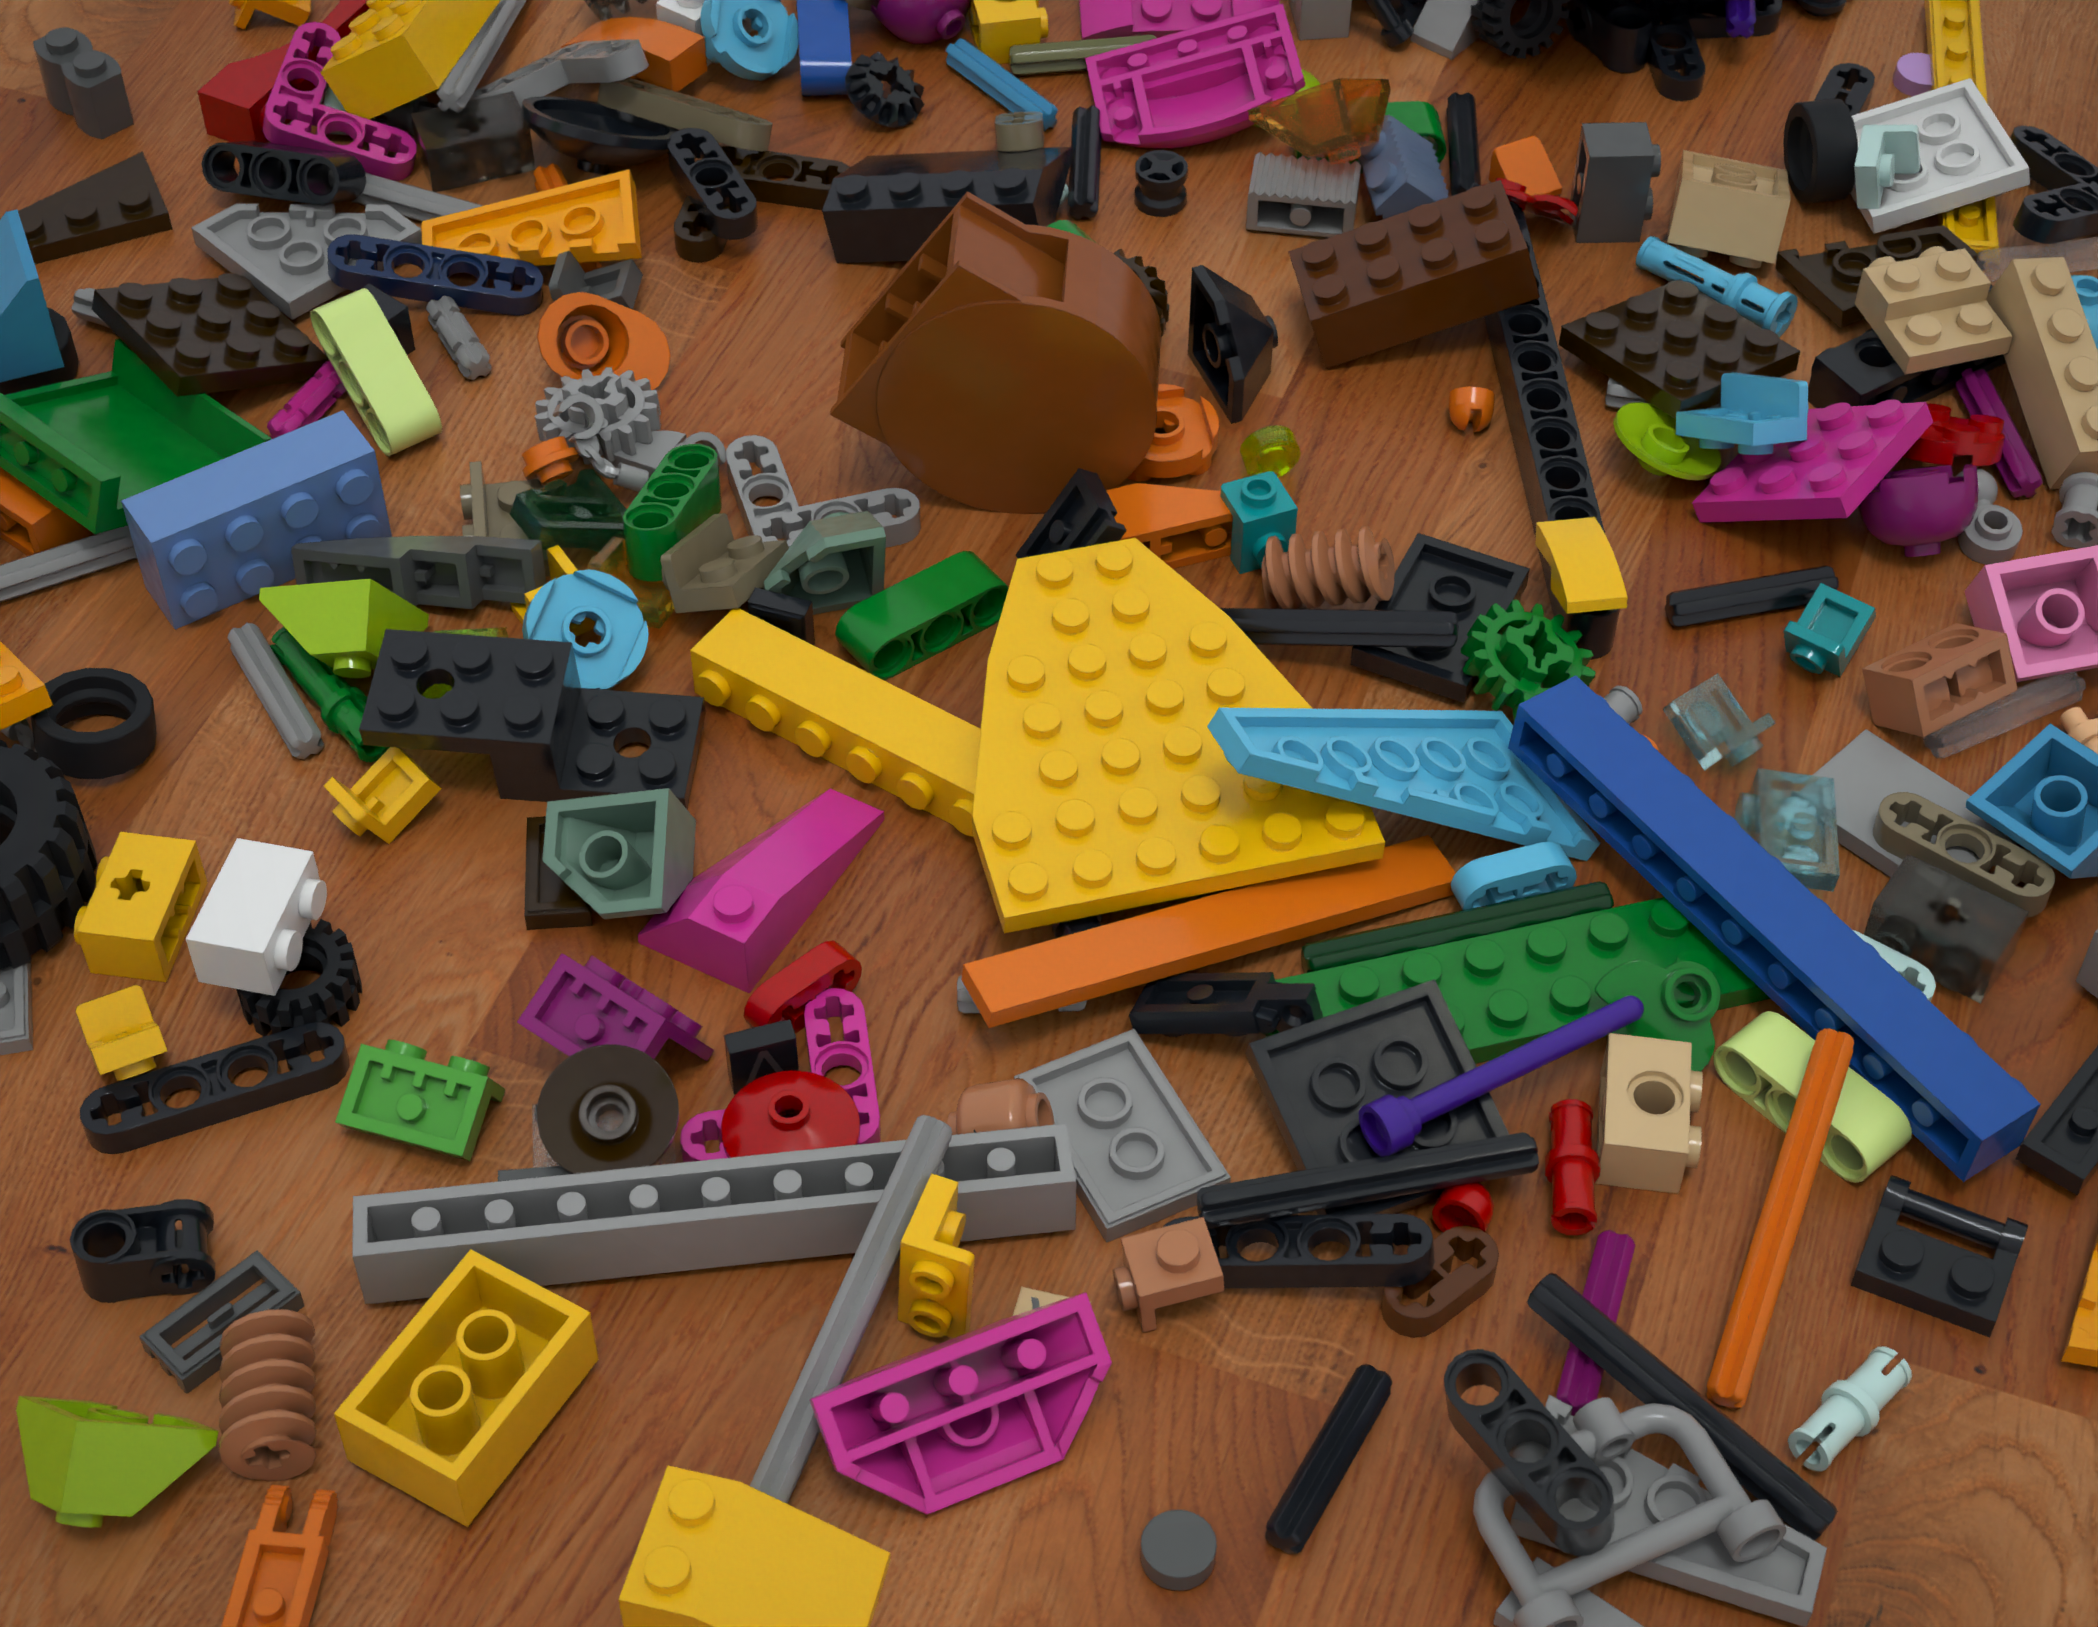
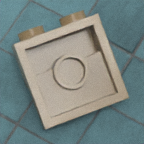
[1855,246,2013,375]

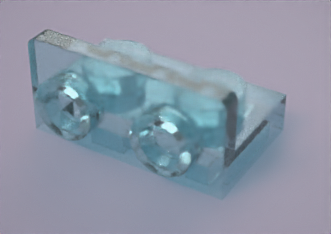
[1734,768,1840,892]

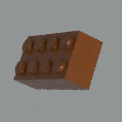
[1288,180,1540,369]

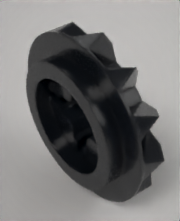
[845,51,925,127]

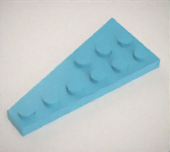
[1207,707,1600,861]

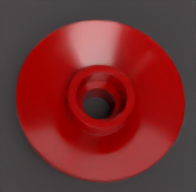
[721,1070,860,1158]

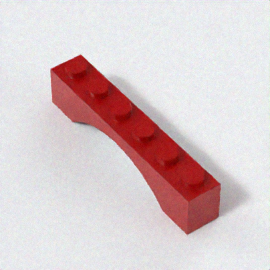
[197,0,369,143]

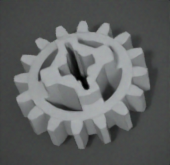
[535,367,661,464]

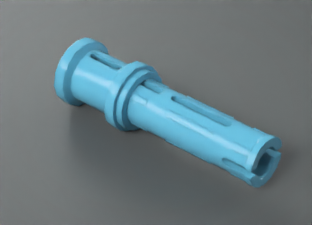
[1636,236,1798,337]

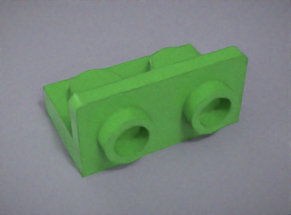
[335,1039,506,1161]

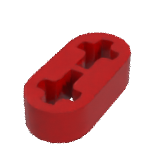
[743,940,862,1034]

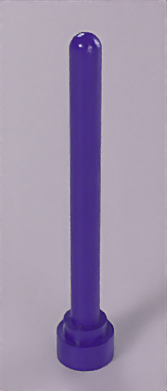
[1359,995,1644,1157]

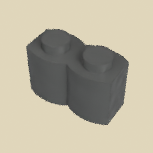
[33,27,134,139]

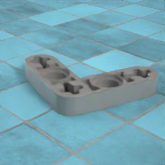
[465,39,649,125]
[726,435,921,548]

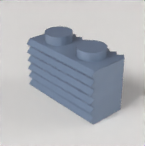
[1355,115,1450,219]

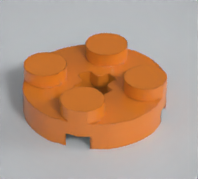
[1128,384,1219,482]

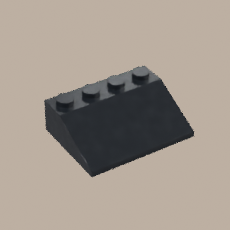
[822,147,1073,263]

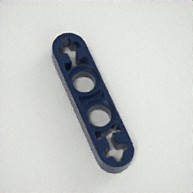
[327,234,543,316]

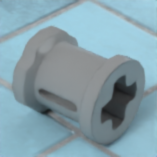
[2052,472,2098,549]

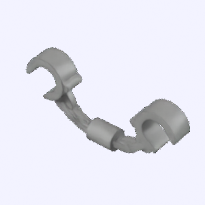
[553,393,726,492]

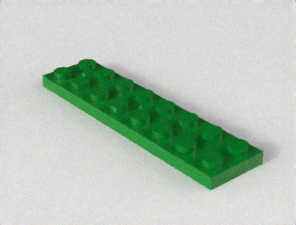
[1265,897,1771,1064]

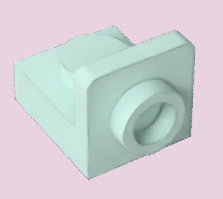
[1854,125,1920,209]

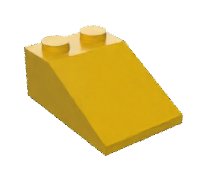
[618,1465,891,1627]

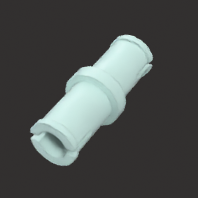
[1788,1346,1912,1472]

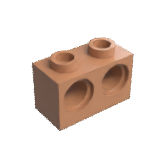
[1862,623,2018,737]

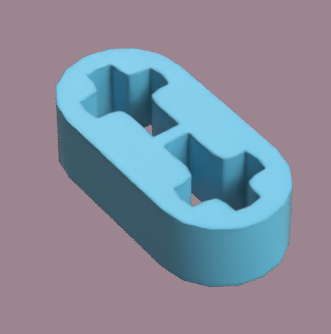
[1451,841,1577,910]

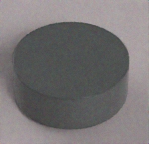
[1140,1510,1217,1591]

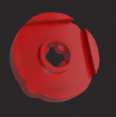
[1903,403,2005,466]

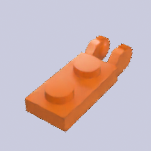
[221,1485,338,1627]

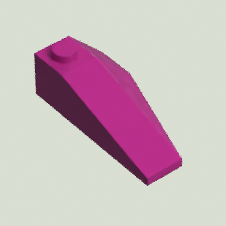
[638,789,885,993]

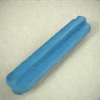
[946,39,1058,132]

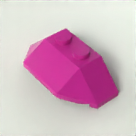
[809,1292,1112,1514]

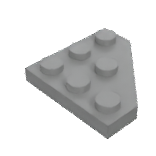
[191,204,422,320]

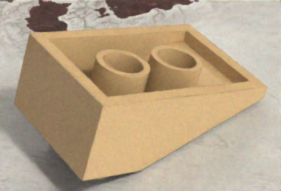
[1667,150,1791,268]

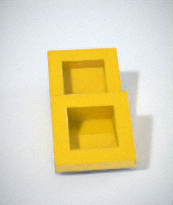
[1535,517,1628,614]

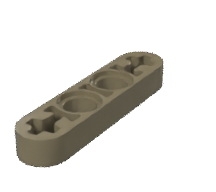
[597,78,773,151]

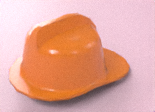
[537,292,671,390]

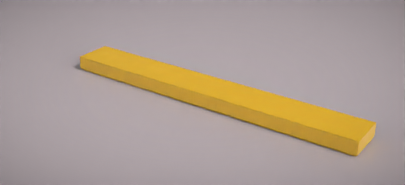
[1924,0,1999,266]

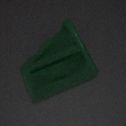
[510,469,627,553]

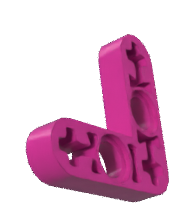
[263,22,417,181]
[680,988,881,1162]

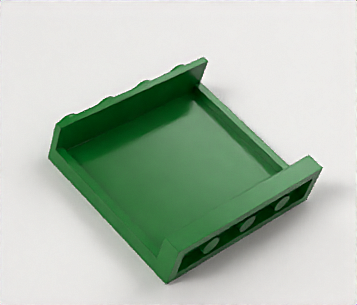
[0,338,272,534]

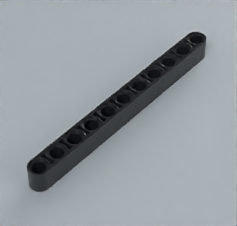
[1484,200,1620,660]

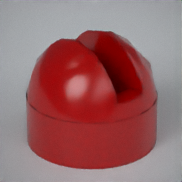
[1432,1182,1494,1232]

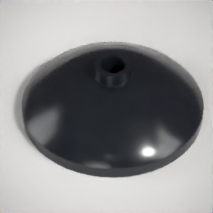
[521,96,679,174]

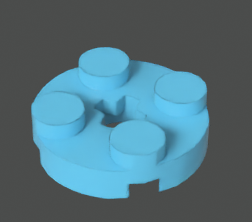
[700,0,799,81]
[522,569,649,690]

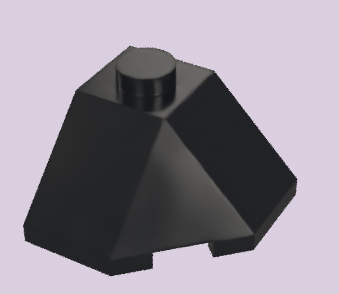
[1188,265,1278,424]

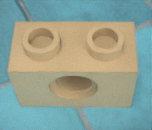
[1595,1033,1703,1194]

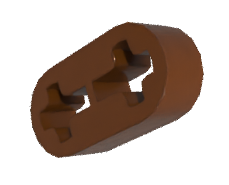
[1381,1226,1499,1338]

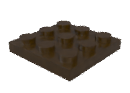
[92,273,330,397]
[1559,279,1800,419]

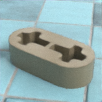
[995,111,1045,152]

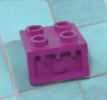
[517,953,714,1061]

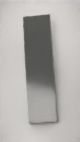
[291,536,546,609]

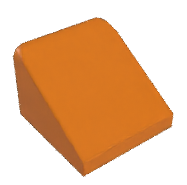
[1489,135,1562,196]

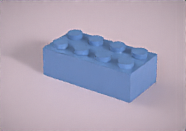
[121,410,392,630]

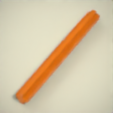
[1706,1028,1854,1409]

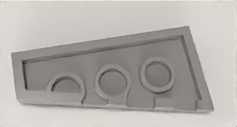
[1510,1394,1827,1627]

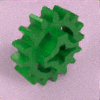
[1461,600,1596,721]

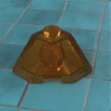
[1247,78,1391,165]

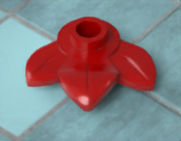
[1483,178,1578,226]

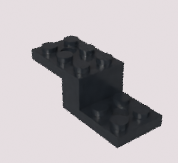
[359,629,706,809]

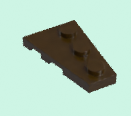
[18,151,172,264]
[1775,225,1978,328]

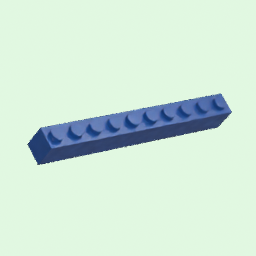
[1508,675,2041,1182]

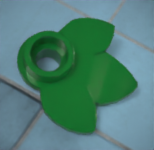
[1594,960,1720,1071]

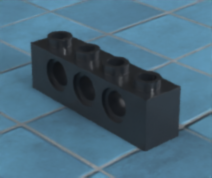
[1808,285,2006,408]

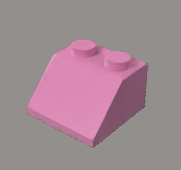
[1964,545,2098,682]

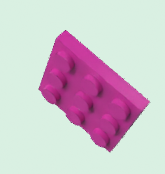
[1692,399,1933,522]

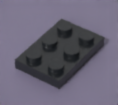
[1350,533,1530,703]

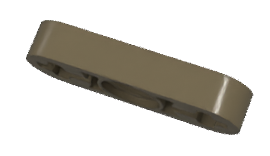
[1873,792,2055,918]

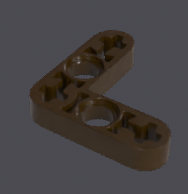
[674,146,850,263]

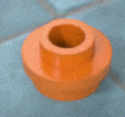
[522,436,580,485]

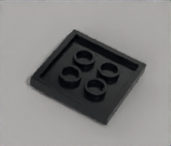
[1245,979,1510,1215]

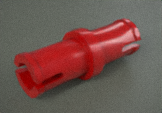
[1545,1099,1601,1236]

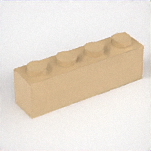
[1986,257,2098,489]

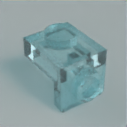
[1663,673,1776,771]

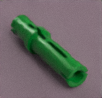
[270,627,390,762]

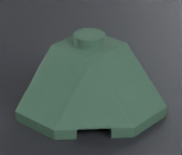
[764,511,886,615]
[542,788,696,919]

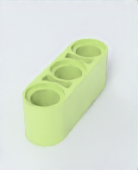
[310,288,442,456]
[1714,1011,1912,1183]

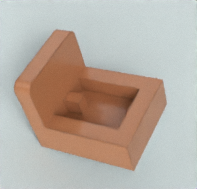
[1113,1217,1224,1332]

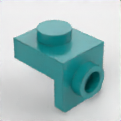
[1220,471,1298,574]
[1783,583,1876,677]

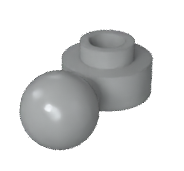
[1957,468,2023,565]

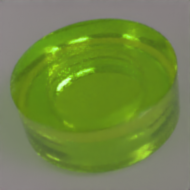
[1240,425,1301,477]

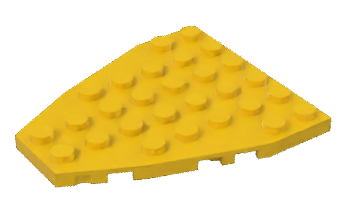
[972,538,1385,934]

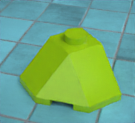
[259,579,429,678]
[16,1396,219,1528]

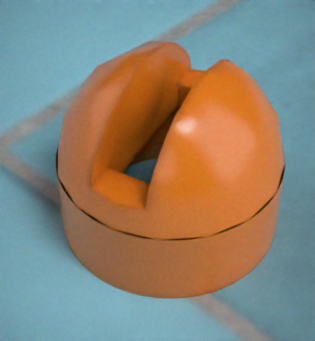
[1449,387,1495,432]

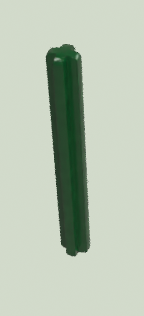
[1301,881,1614,973]

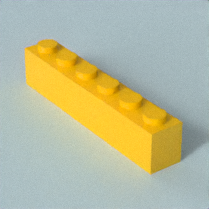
[690,608,981,836]

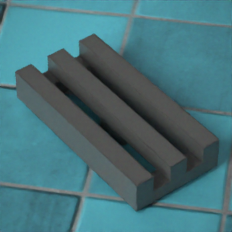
[139,1250,304,1394]

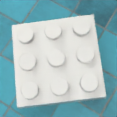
[1850,78,2030,234]

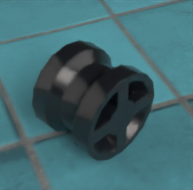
[1134,150,1188,217]

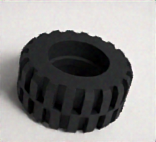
[0,740,97,970]

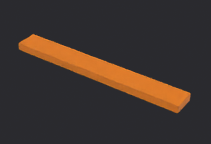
[961,835,1456,1028]

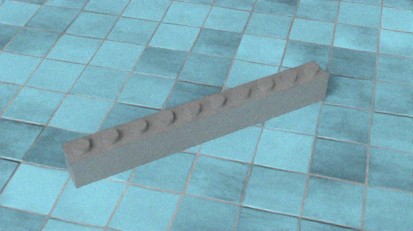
[352,1123,1077,1304]

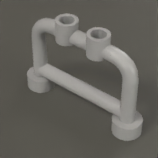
[1473,1397,1787,1627]

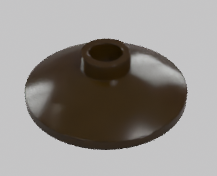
[537,1044,679,1174]

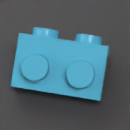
[1676,372,1809,455]

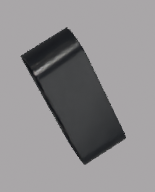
[202,141,366,204]
[1444,1349,1615,1556]

